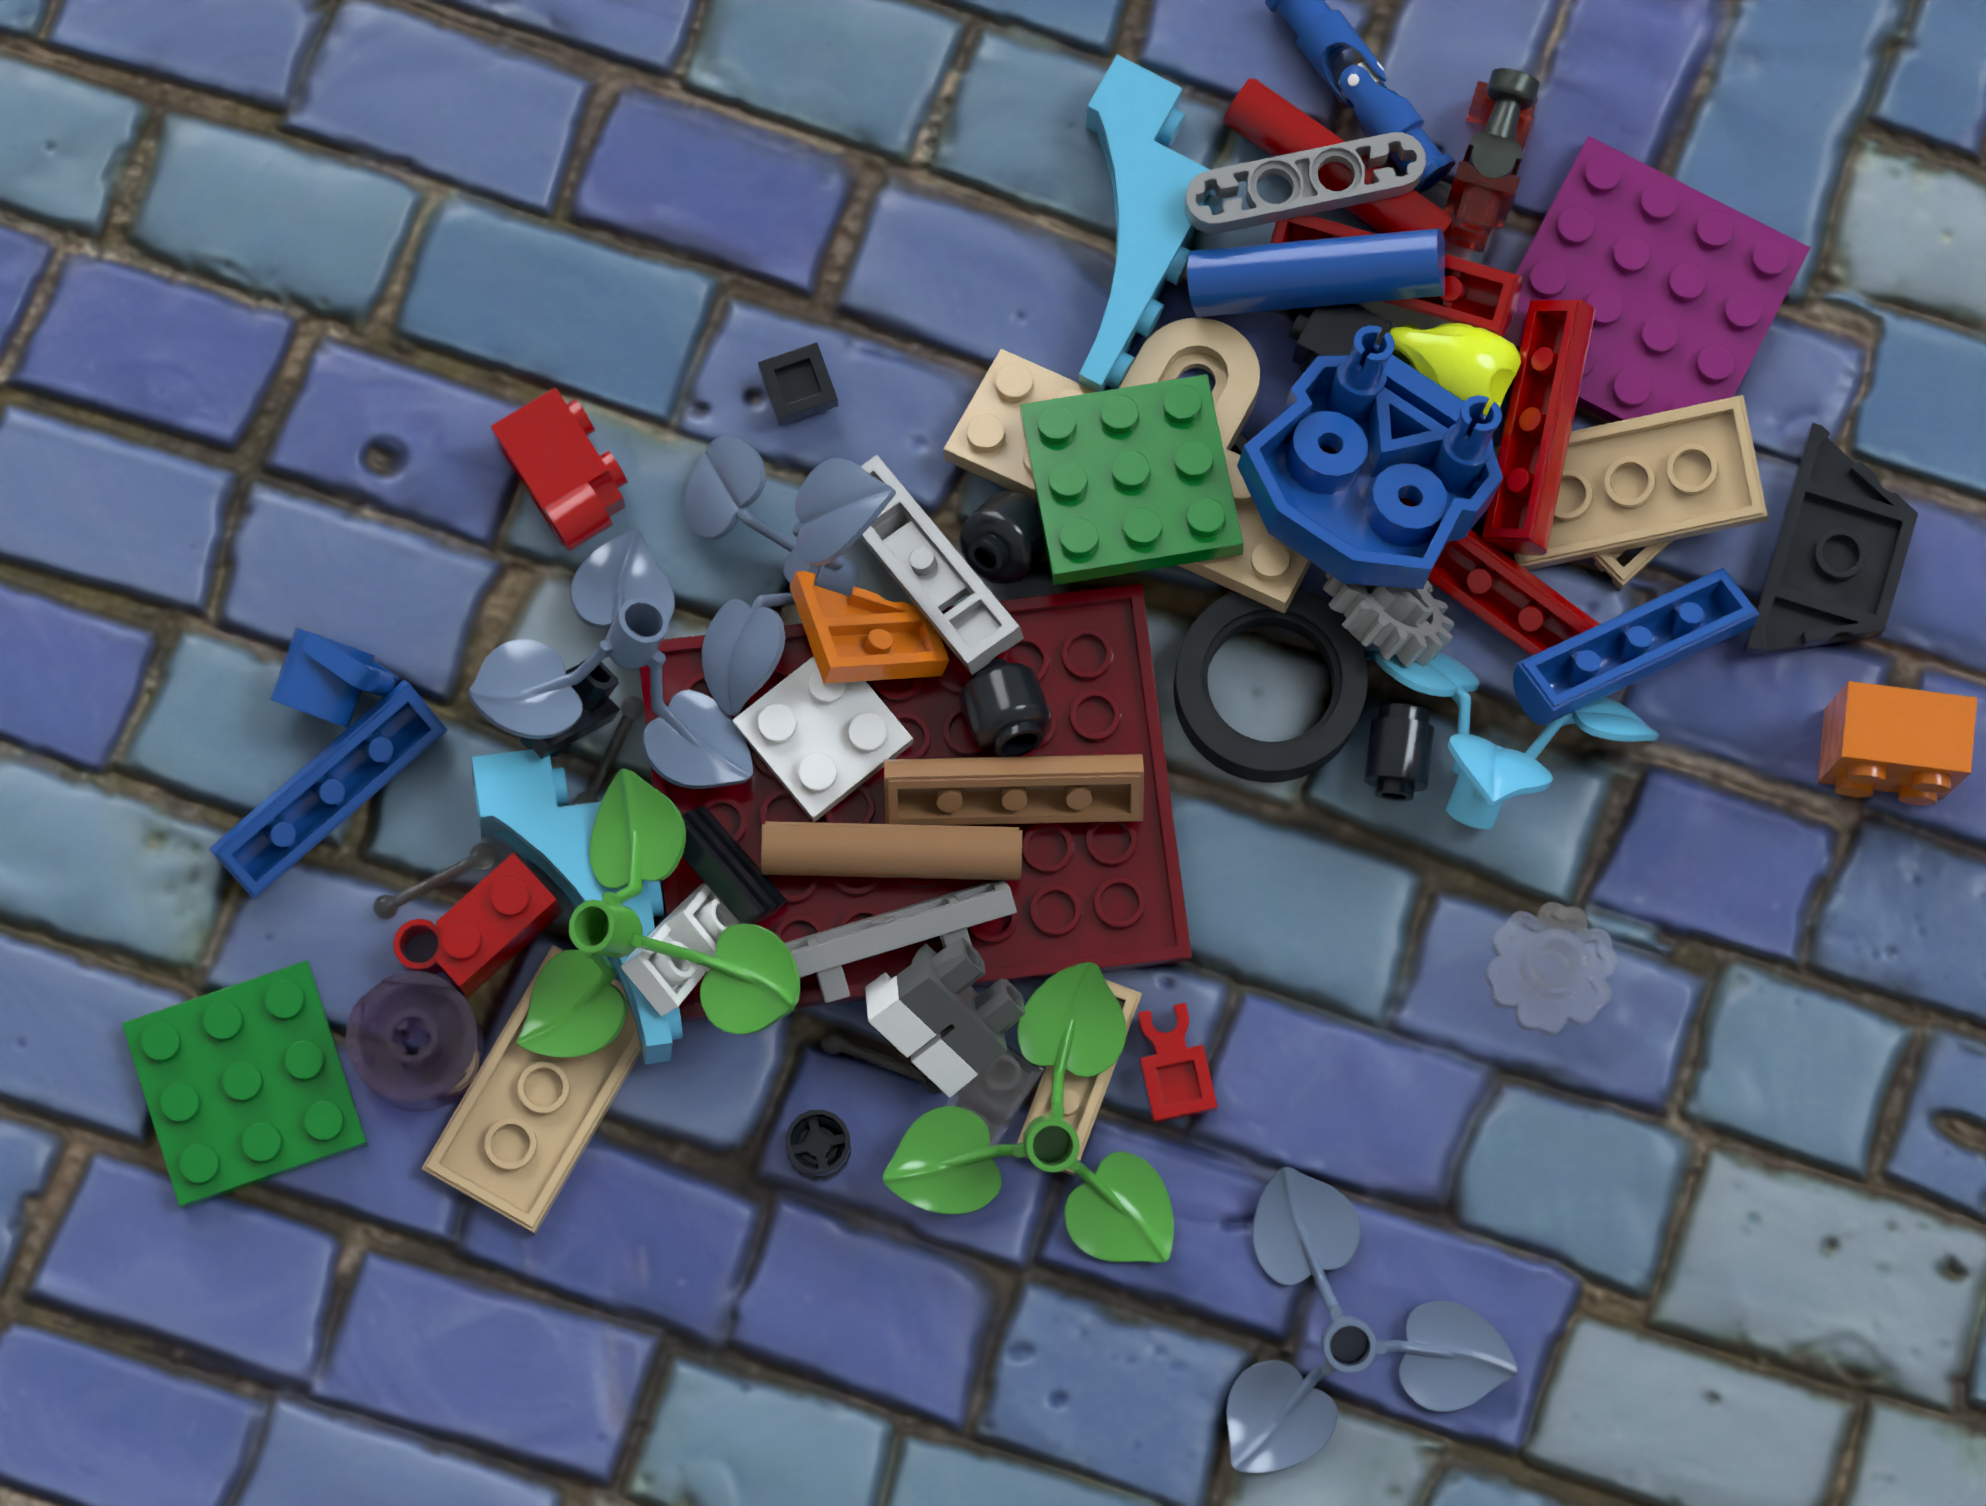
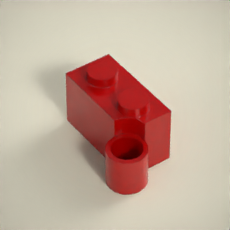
[491,387,628,552]
[393,853,563,999]

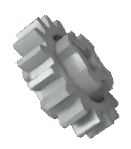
[1323,573,1454,667]

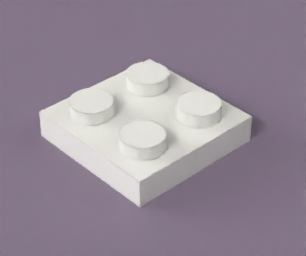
[732,656,913,823]

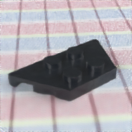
[1743,423,1918,655]

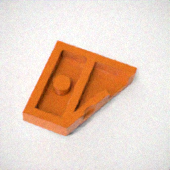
[789,571,949,684]

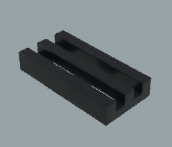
[681,805,787,924]

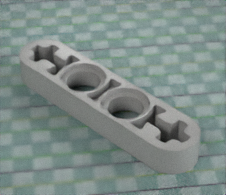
[1184,132,1426,234]

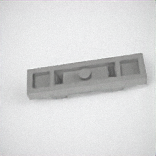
[859,455,1024,675]
[784,880,1017,1003]

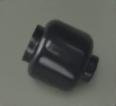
[959,490,1047,585]
[959,659,1052,757]

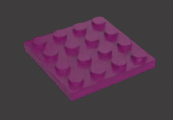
[1501,136,1811,423]

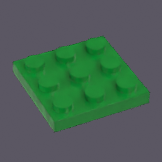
[1020,374,1243,585]
[122,960,369,1209]

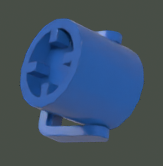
[270,627,399,727]

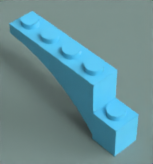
[1078,54,1223,392]
[472,749,683,1065]

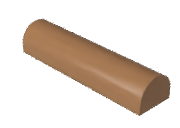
[884,754,1144,826]
[761,821,1022,881]

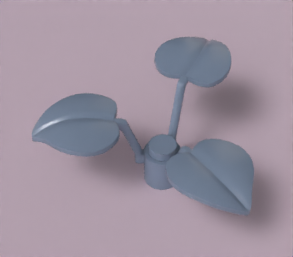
[684,436,896,717]
[468,529,753,789]
[1226,1167,1517,1473]

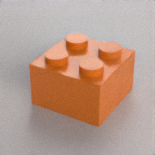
[1817,681,1978,805]

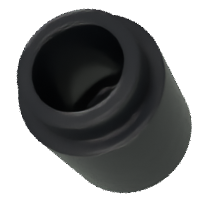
[1364,703,1435,801]

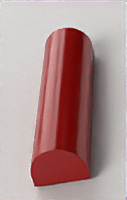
[1223,78,1453,240]
[1270,215,1522,337]
[1481,300,1596,556]
[1399,498,1600,656]

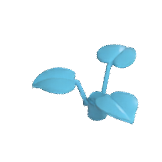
[1366,648,1659,829]

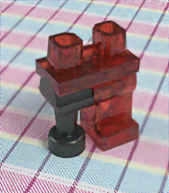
[1444,68,1540,253]

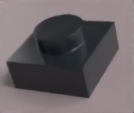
[758,342,838,426]

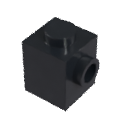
[1288,304,1392,373]

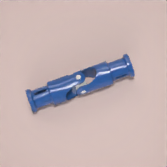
[1265,0,1456,194]

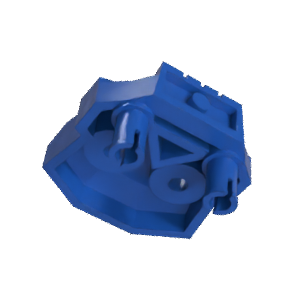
[1237,325,1503,589]

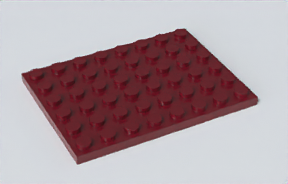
[640,584,1192,1022]

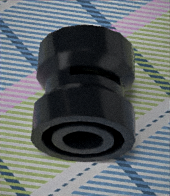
[785,1109,851,1182]

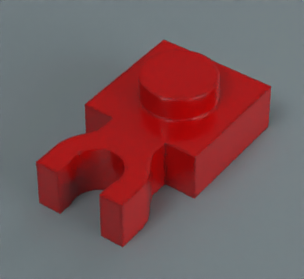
[1137,1002,1218,1124]

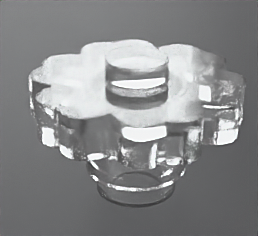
[1484,902,1618,1036]

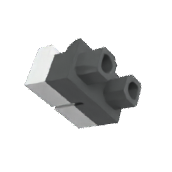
[865,938,1025,1098]

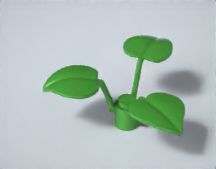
[517,769,800,1058]
[883,962,1174,1263]

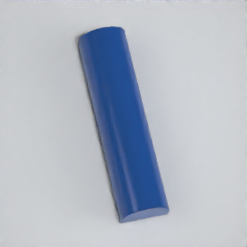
[1187,228,1445,317]
[1513,568,1760,726]
[209,680,448,899]

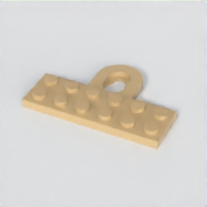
[943,318,1312,614]

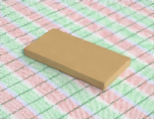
[1494,395,1769,570]
[421,945,642,1235]

